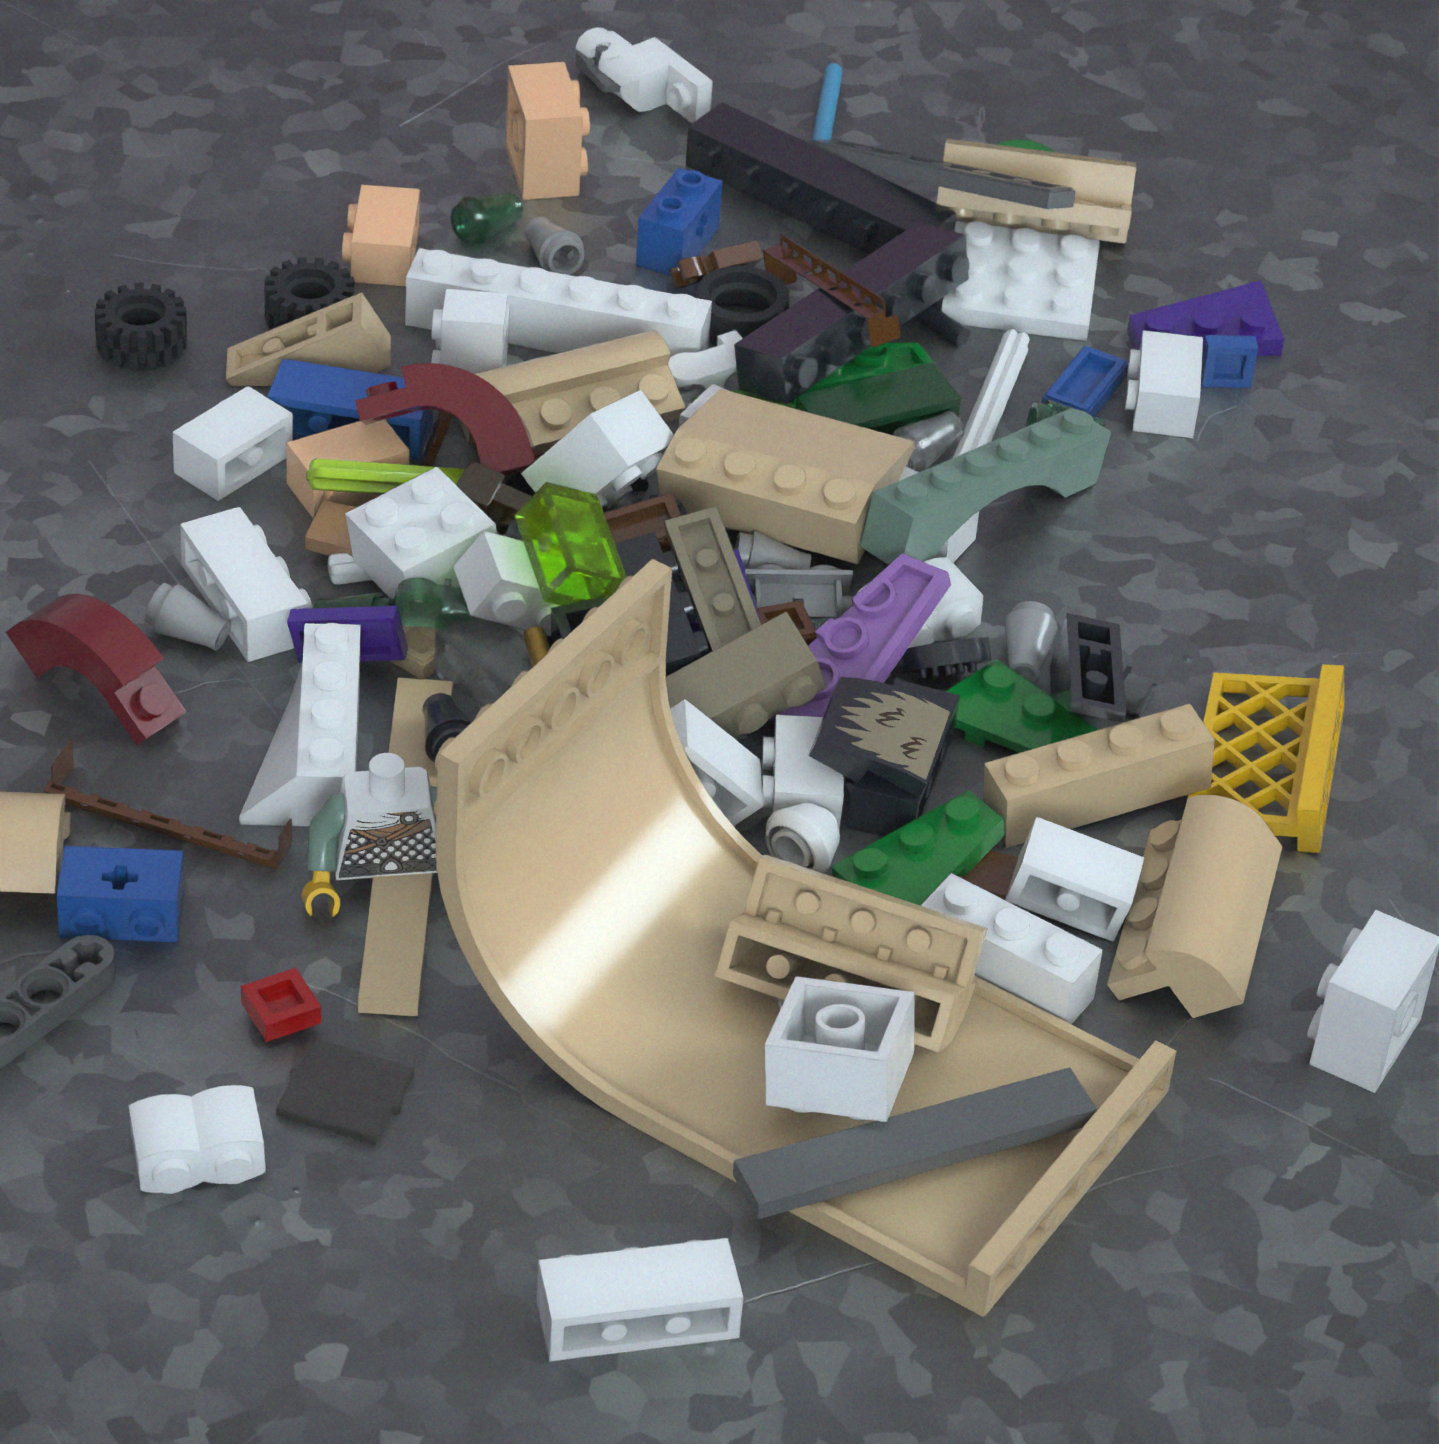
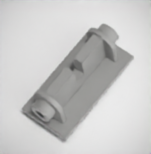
[745,564,853,622]

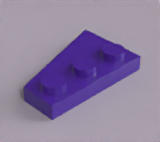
[1127,280,1284,356]

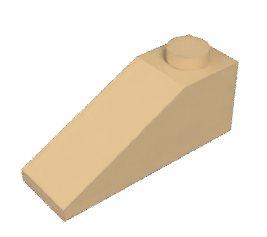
[226,292,391,386]

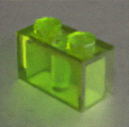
[515,482,627,605]

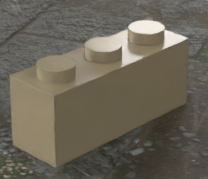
[666,612,826,738]

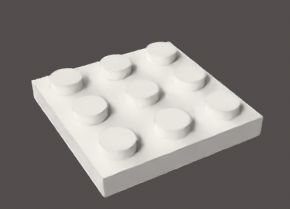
[941,221,1100,341]

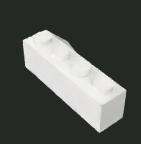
[239,623,361,826]

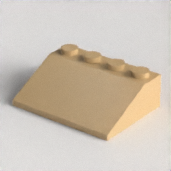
[656,389,915,564]

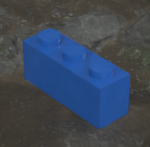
[267,359,433,461]

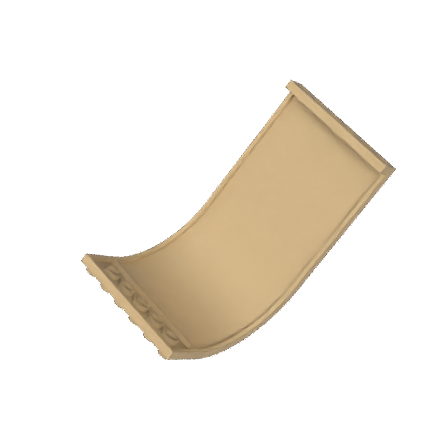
[434,559,1176,1317]

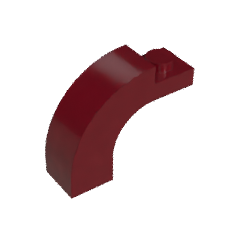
[355,363,538,475]
[5,593,187,745]

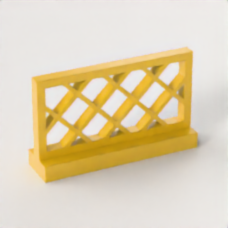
[1188,664,1345,853]

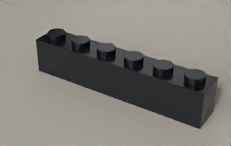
[685,102,956,254]
[734,222,970,404]

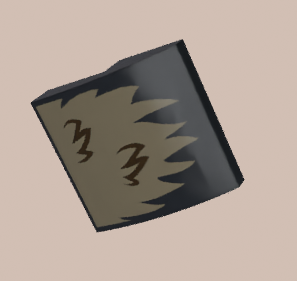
[808,677,953,797]

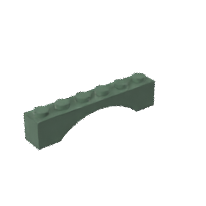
[860,408,1111,565]

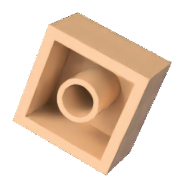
[505,62,590,200]

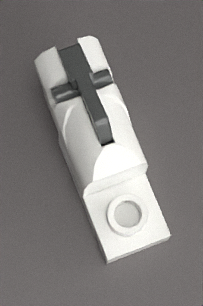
[575,27,713,123]

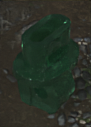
[392,577,474,630]

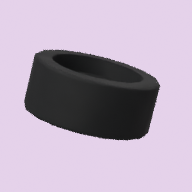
[696,266,789,346]

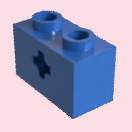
[636,168,723,276]
[57,846,184,942]

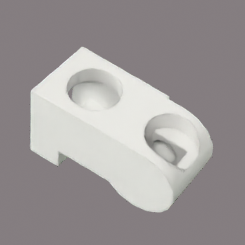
[668,330,743,409]

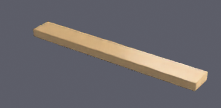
[358,678,453,1016]

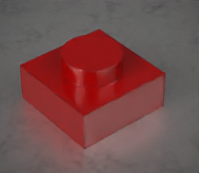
[241,967,321,1042]

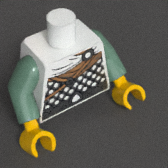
[301,753,437,917]

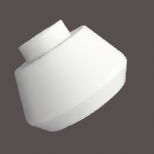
[766,803,840,874]

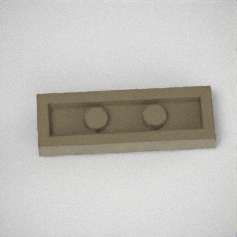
[664,506,761,653]

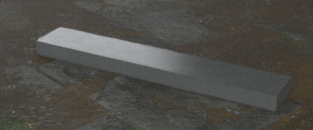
[810,139,1076,209]
[733,1067,1098,1219]

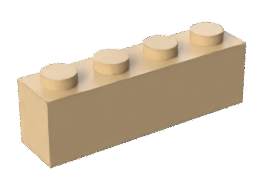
[983,704,1215,849]

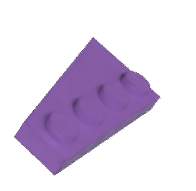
[768,554,951,722]

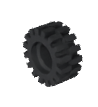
[264,257,355,328]
[94,283,187,370]

